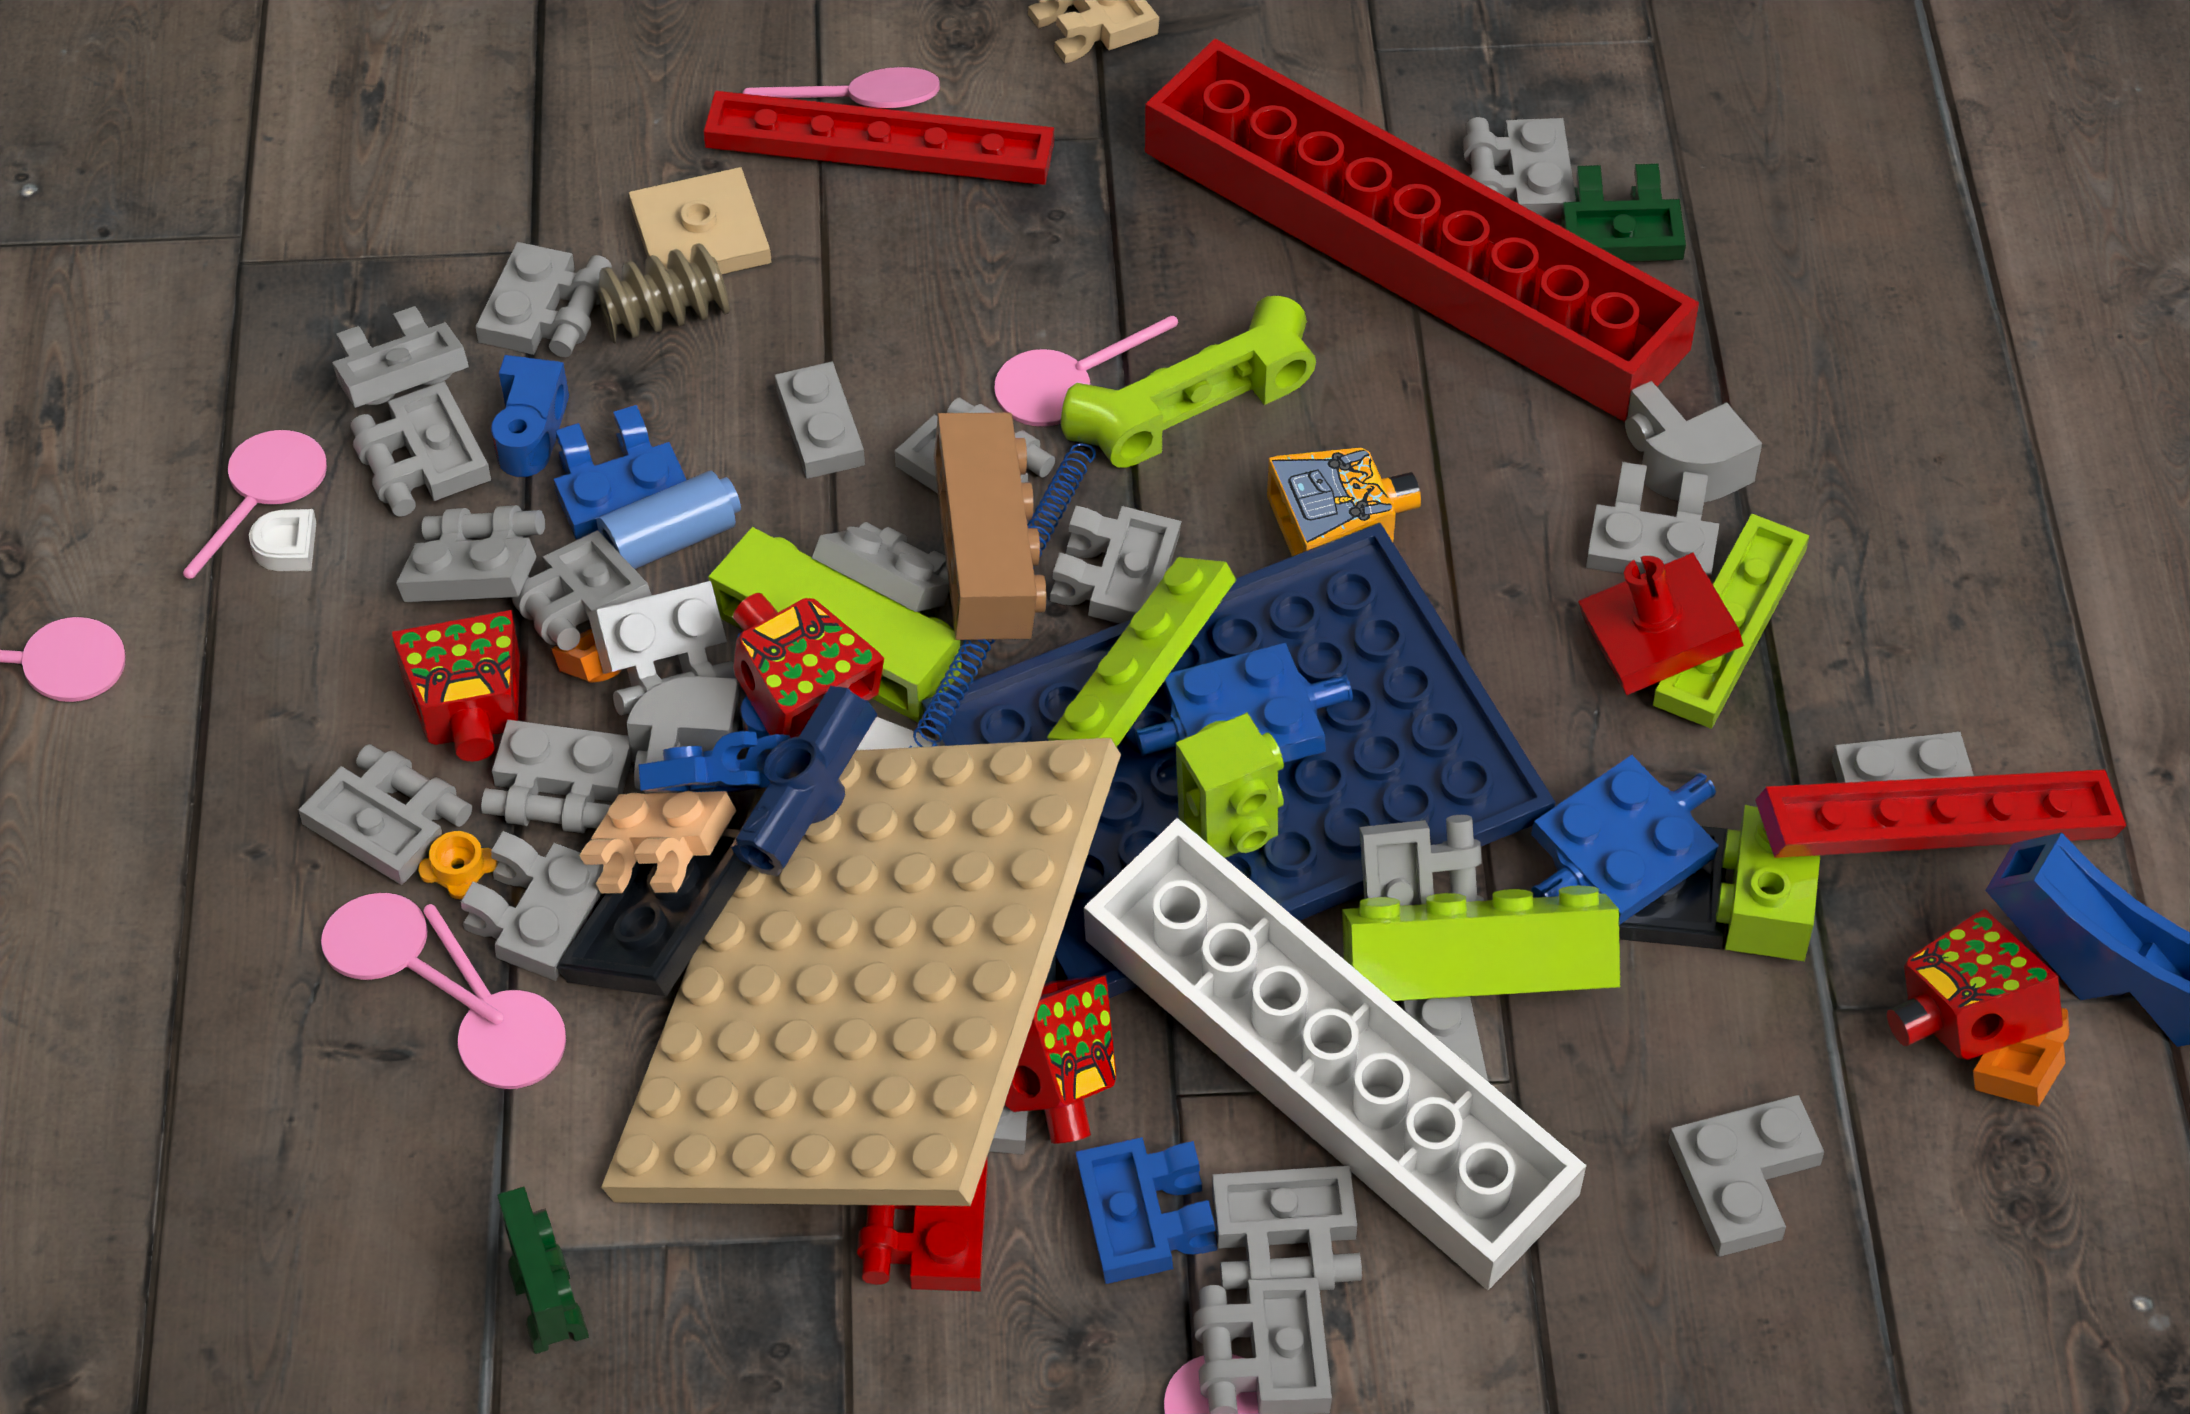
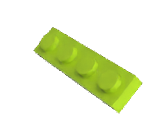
[1653,514,1809,729]
[1047,557,1236,747]

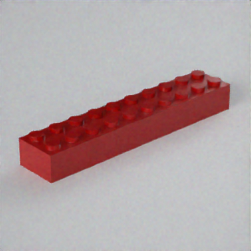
[1145,38,1699,422]

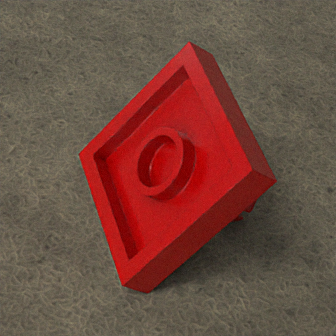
[1578,553,1744,696]

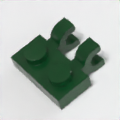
[1561,164,1686,261]
[497,1186,589,1354]

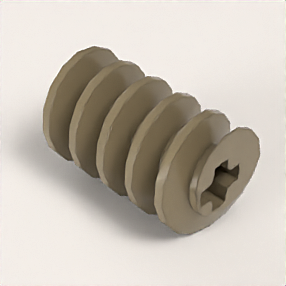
[598,243,730,344]

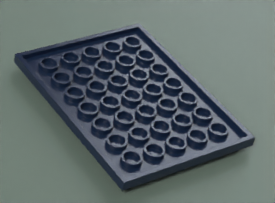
[922,523,1555,998]

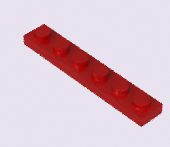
[704,91,1054,185]
[1755,769,2127,858]

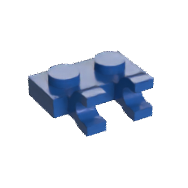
[554,405,686,539]
[638,731,790,793]
[1075,1137,1217,1284]

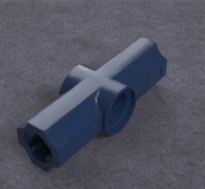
[731,686,877,876]

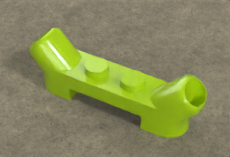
[1061,296,1316,468]

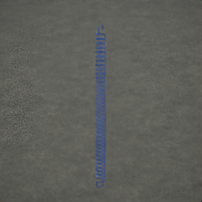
[909,443,1096,748]

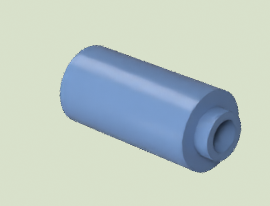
[597,470,741,569]

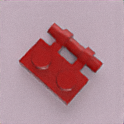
[857,1157,988,1292]

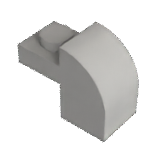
[1625,381,1762,502]
[627,676,742,794]

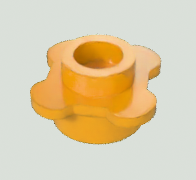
[419,831,498,900]

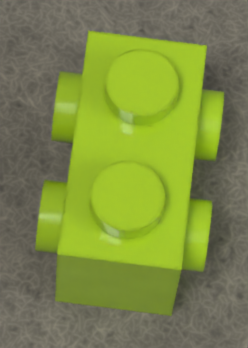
[1176,712,1284,858]
[1716,805,1820,962]

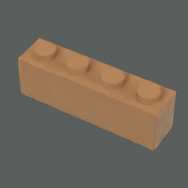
[933,413,1046,640]

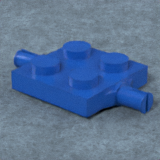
[1135,643,1353,763]
[1531,755,1719,925]

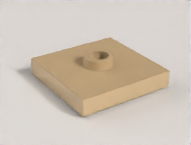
[629,167,771,274]

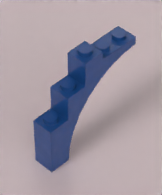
[1985,832,2190,1047]

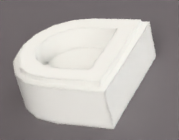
[249,509,316,571]

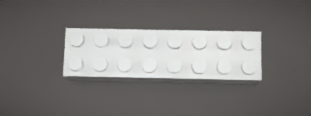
[1084,818,1586,1290]

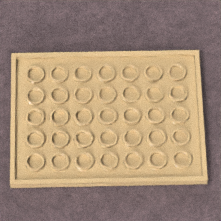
[601,738,1121,1206]

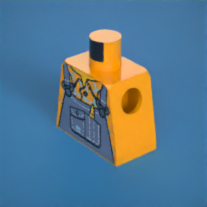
[1267,448,1421,556]

